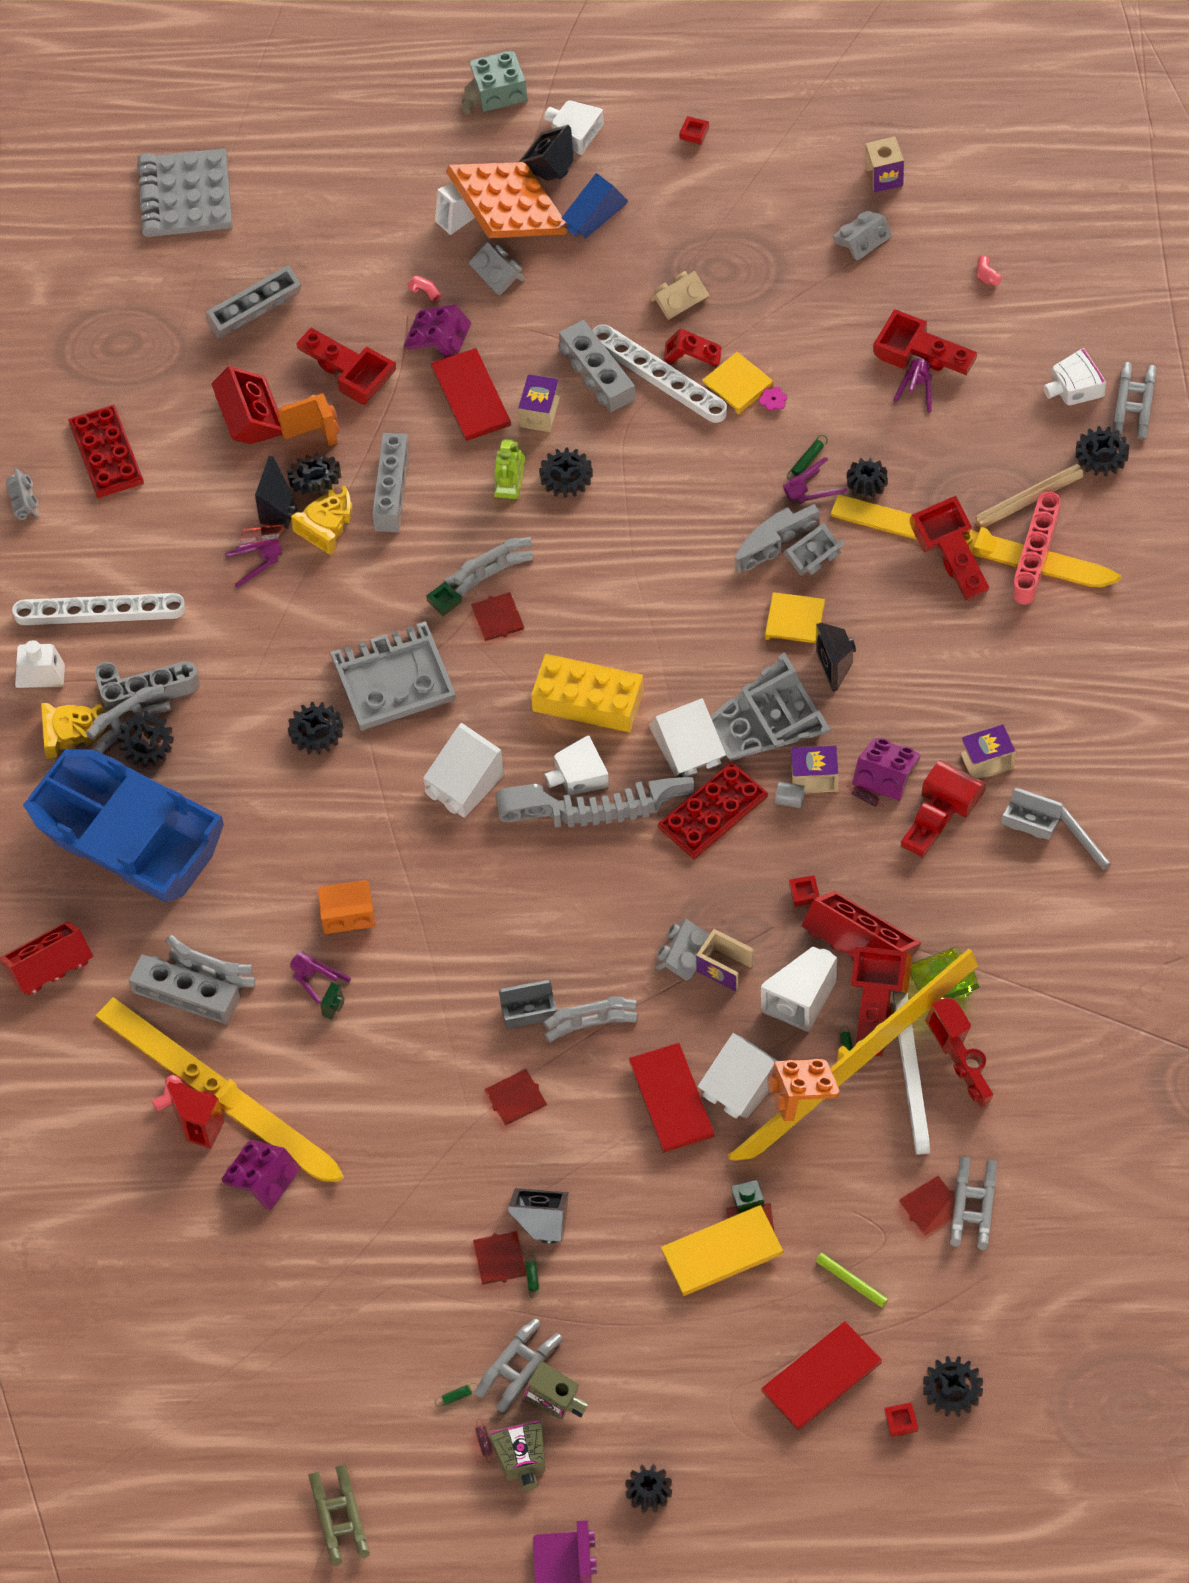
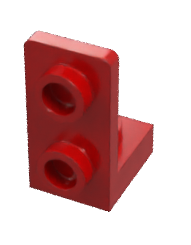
[664,328,722,367]

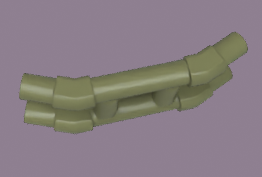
[308,1464,370,1566]

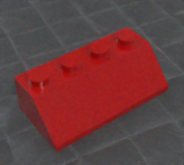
[801,891,922,961]

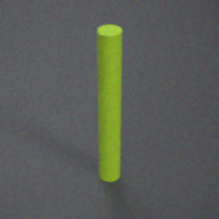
[816,1253,888,1308]

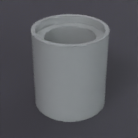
[775,781,805,809]

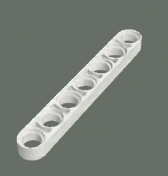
[593,324,727,423]
[12,593,186,625]
[892,992,930,1155]

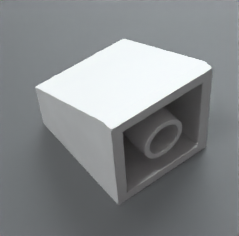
[648,698,726,777]
[423,723,504,818]
[761,947,837,1032]
[697,1033,778,1119]

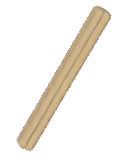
[975,464,1084,529]

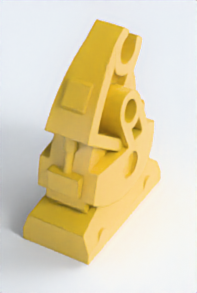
[291,486,353,556]
[41,703,108,760]

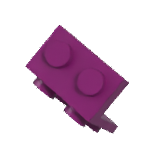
[404,304,471,358]
[852,738,921,801]
[221,1140,301,1210]
[533,1520,597,1583]

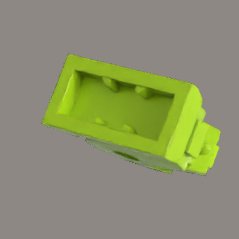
[494,439,526,499]

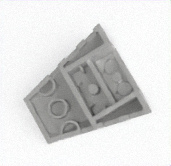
[710,652,831,761]

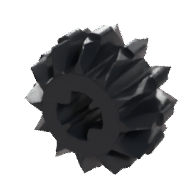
[846,457,888,500]
[625,1464,673,1513]

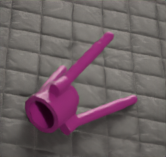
[893,359,932,413]
[783,457,847,504]
[225,536,282,588]
[290,952,351,1004]

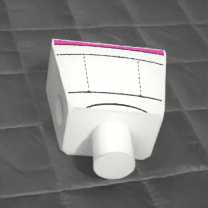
[1043,348,1106,406]

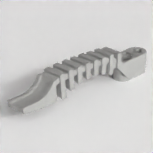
[495,777,694,828]

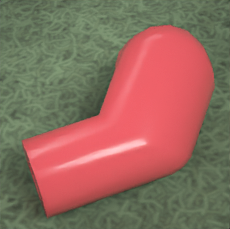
[977,255,1001,286]
[408,276,442,303]
[152,1075,182,1112]

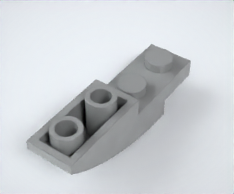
[735,504,820,573]

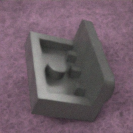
[499,980,557,1029]

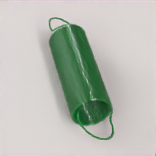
[840,1026,853,1051]
[525,1255,539,1298]
[435,1383,478,1407]

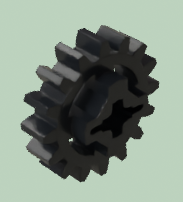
[1075,426,1130,476]
[539,447,593,498]
[287,453,342,496]
[288,702,344,755]
[118,711,174,767]
[923,1356,983,1417]

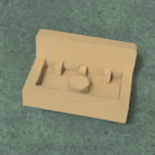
[650,271,710,320]

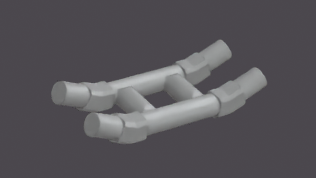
[1113,362,1157,439]
[453,537,533,598]
[86,684,172,754]
[166,935,255,989]
[543,996,638,1043]
[950,1157,998,1250]
[474,1319,563,1413]

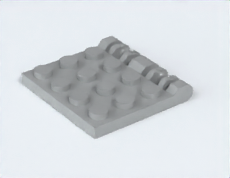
[137,148,233,237]
[330,621,457,731]

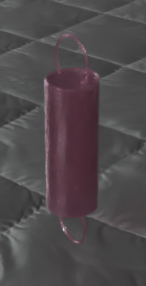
[847,785,884,807]
[475,1419,493,1463]

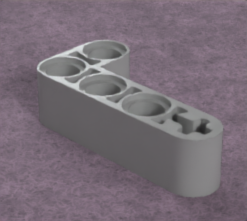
[95,661,200,712]

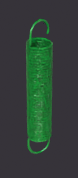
[787,435,828,480]

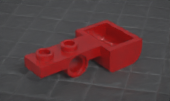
[873,309,977,376]
[296,327,396,405]
[910,495,990,600]
[901,760,986,858]
[850,946,911,1057]
[925,998,994,1107]

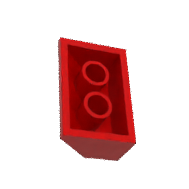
[211,366,282,445]
[0,921,94,995]

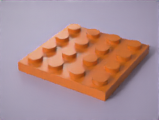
[446,162,568,238]

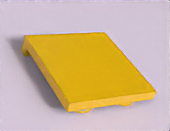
[703,352,773,415]
[765,592,825,643]

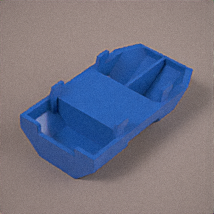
[23,749,224,903]

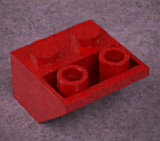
[167,1081,224,1149]

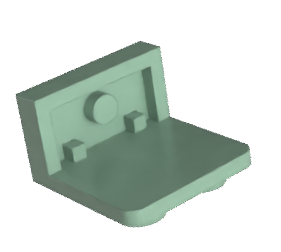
[470,51,528,112]

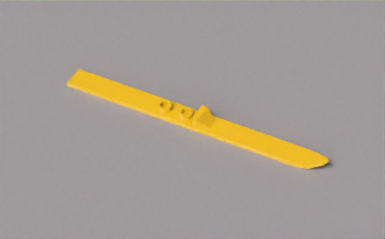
[830,494,1122,588]
[728,949,978,1161]
[96,997,344,1182]

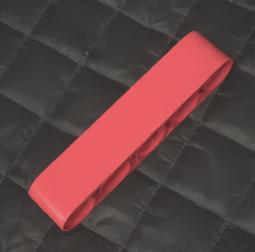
[1013,492,1060,605]

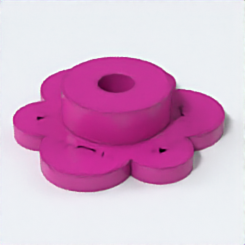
[759,387,787,411]

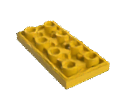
[661,1205,783,1297]

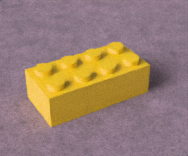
[531,654,644,733]

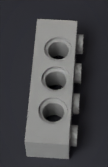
[205,265,301,340]
[558,320,636,413]
[373,433,410,532]
[129,954,240,1025]

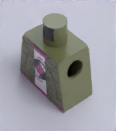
[522,1361,589,1419]
[489,1419,545,1491]

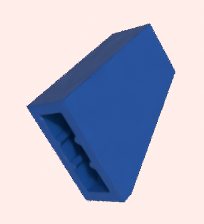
[561,173,628,238]

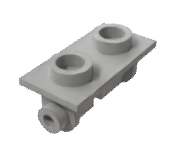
[6,468,39,520]

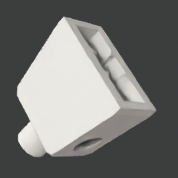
[544,100,604,155]
[435,183,475,235]
[15,640,65,688]
[544,736,609,796]

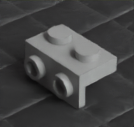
[833,211,892,260]
[469,242,525,296]
[783,523,845,576]
[1001,788,1063,840]
[655,919,710,981]

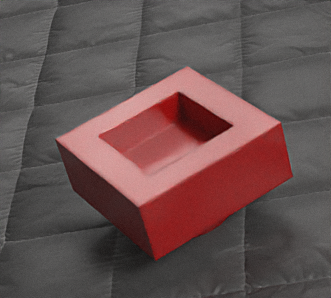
[679,116,709,145]
[789,875,820,907]
[884,1402,918,1437]

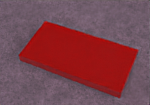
[431,348,511,441]
[68,405,144,499]
[658,761,768,860]
[629,1042,714,1153]
[761,1321,882,1431]

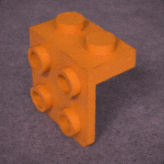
[277,393,340,447]
[318,880,376,935]
[767,1059,840,1121]

